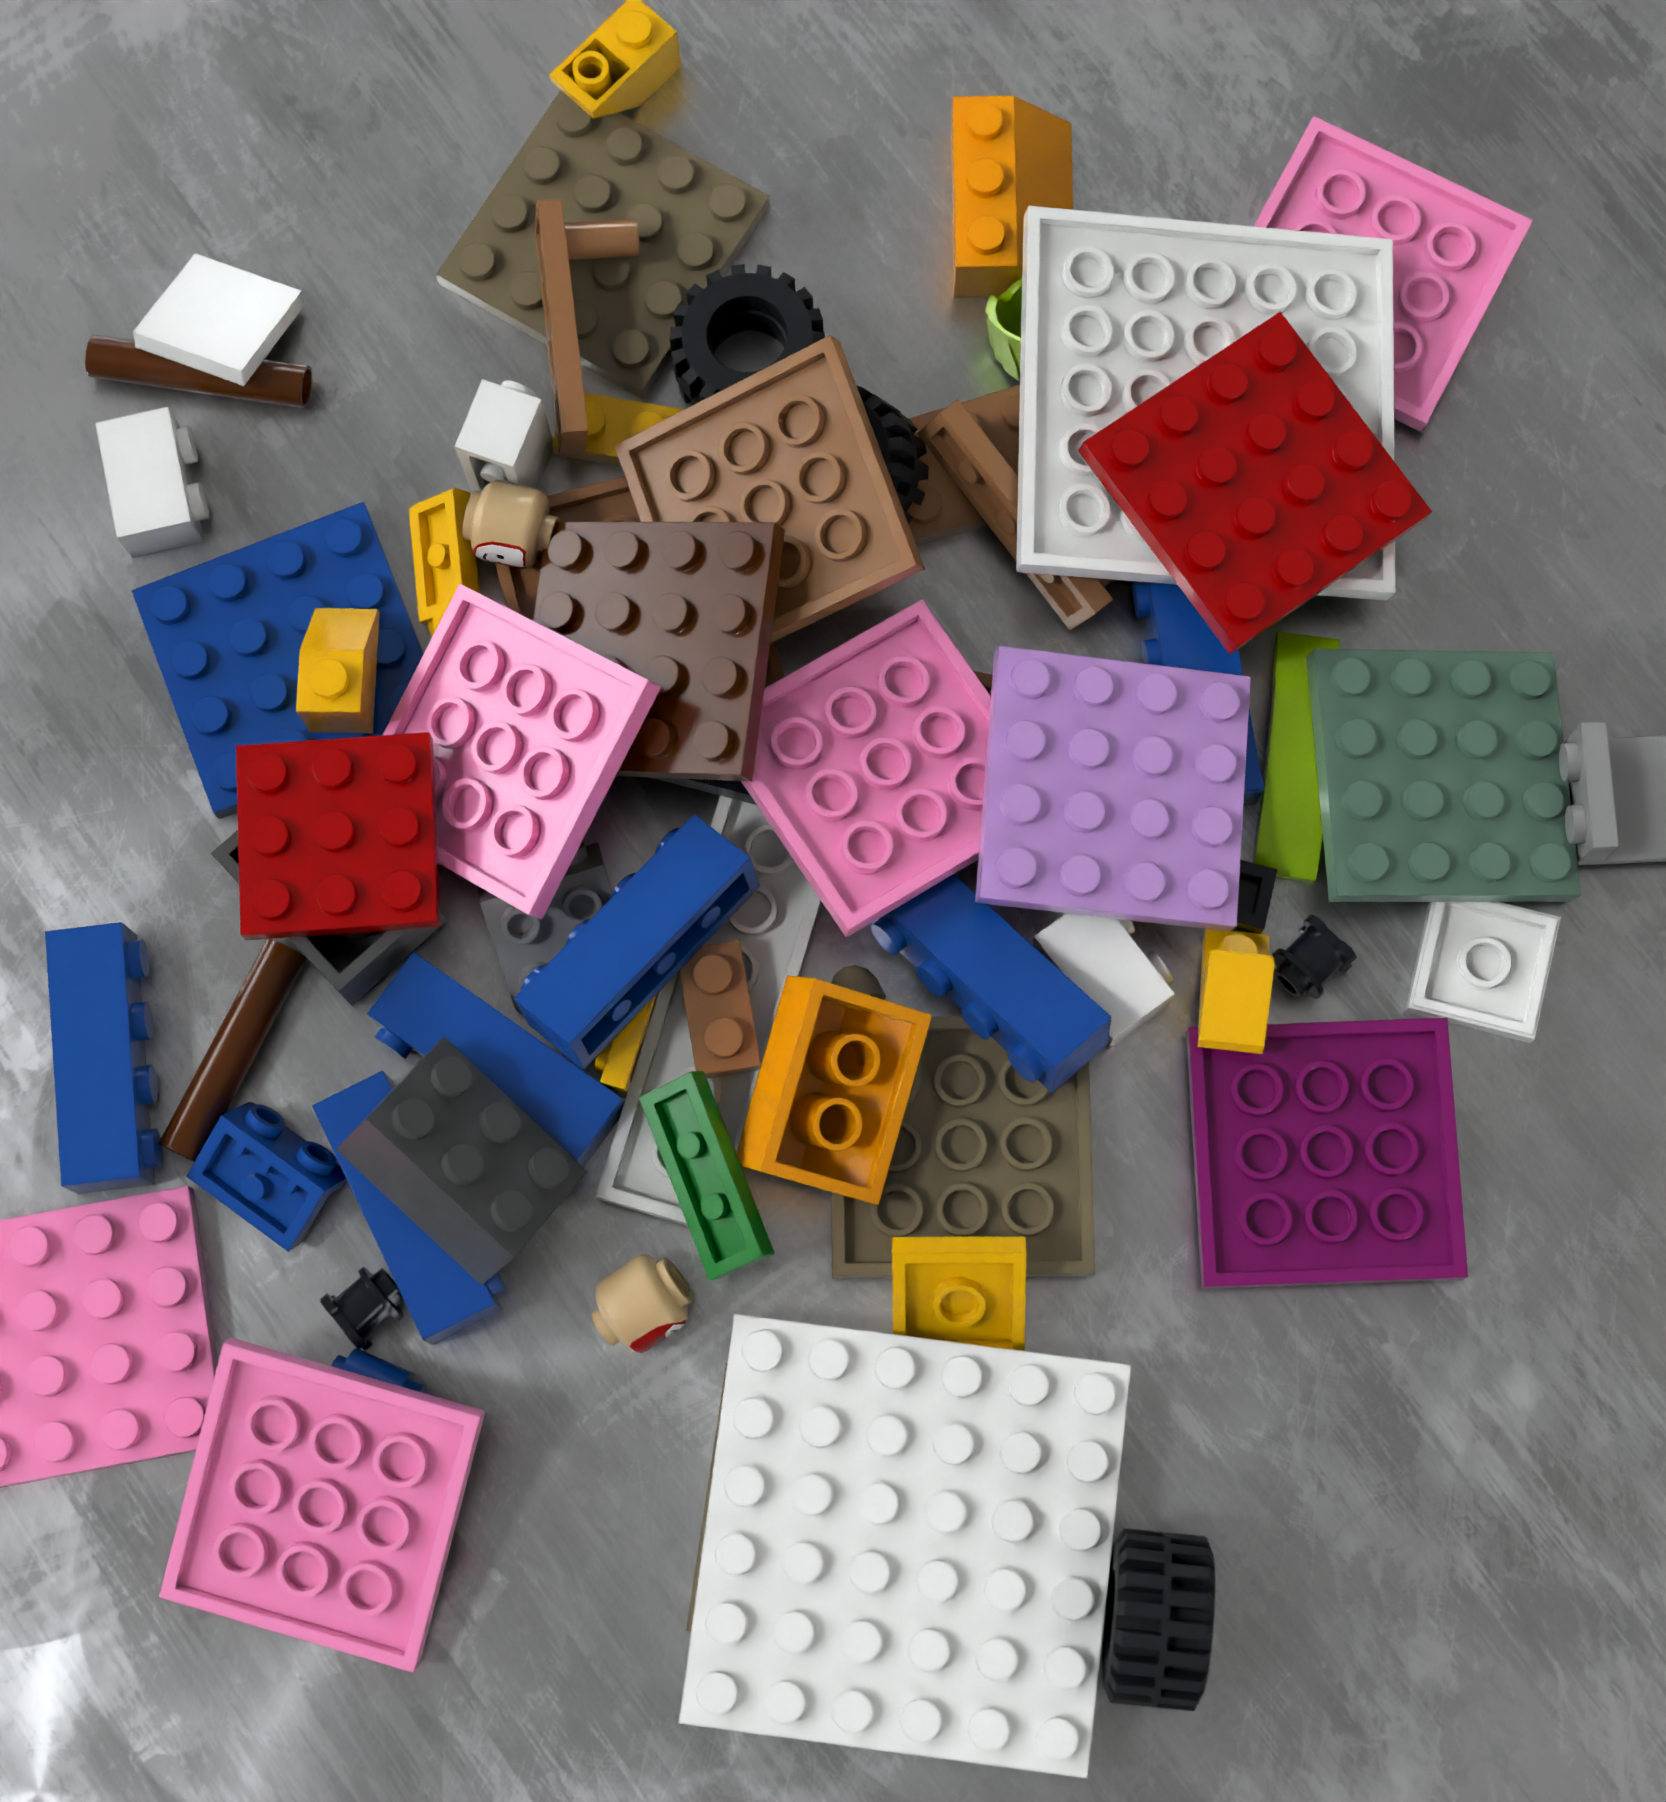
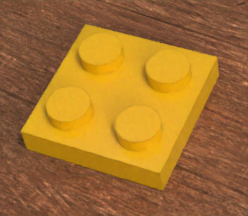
[892,1236,1027,1351]

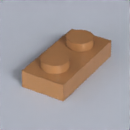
[679,939,761,1079]

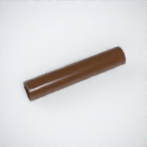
[85,334,312,408]
[158,939,307,1162]

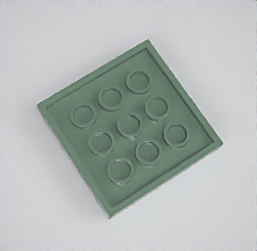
[1306,649,1581,902]

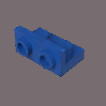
[186,1102,347,1252]

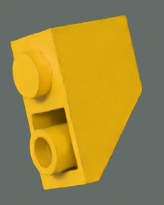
[549,0,682,119]

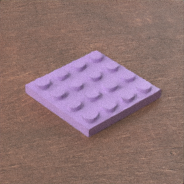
[975,646,1251,932]

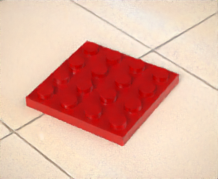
[1078,312,1432,655]

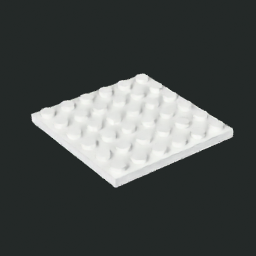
[1016,206,1395,601]
[679,1314,1131,1778]

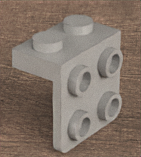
[1559,721,1666,865]
[478,842,613,1014]

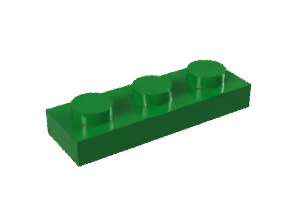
[639,1071,775,1281]

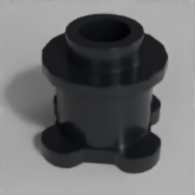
[1272,914,1357,999]
[319,1266,404,1351]

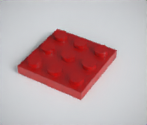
[236,732,441,940]

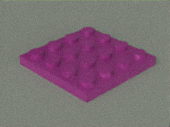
[1186,1018,1468,1289]

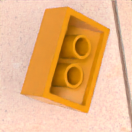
[951,95,1073,297]
[736,975,932,1205]

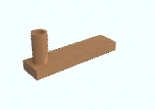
[534,199,639,456]
[917,399,1114,630]

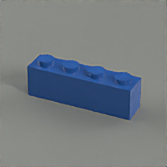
[1132,581,1264,806]
[514,814,760,1070]
[871,874,1112,1094]
[45,922,163,1194]
[367,951,625,1168]
[312,1070,505,1345]

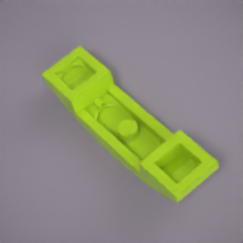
[1252,632,1340,883]

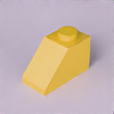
[296,608,380,733]

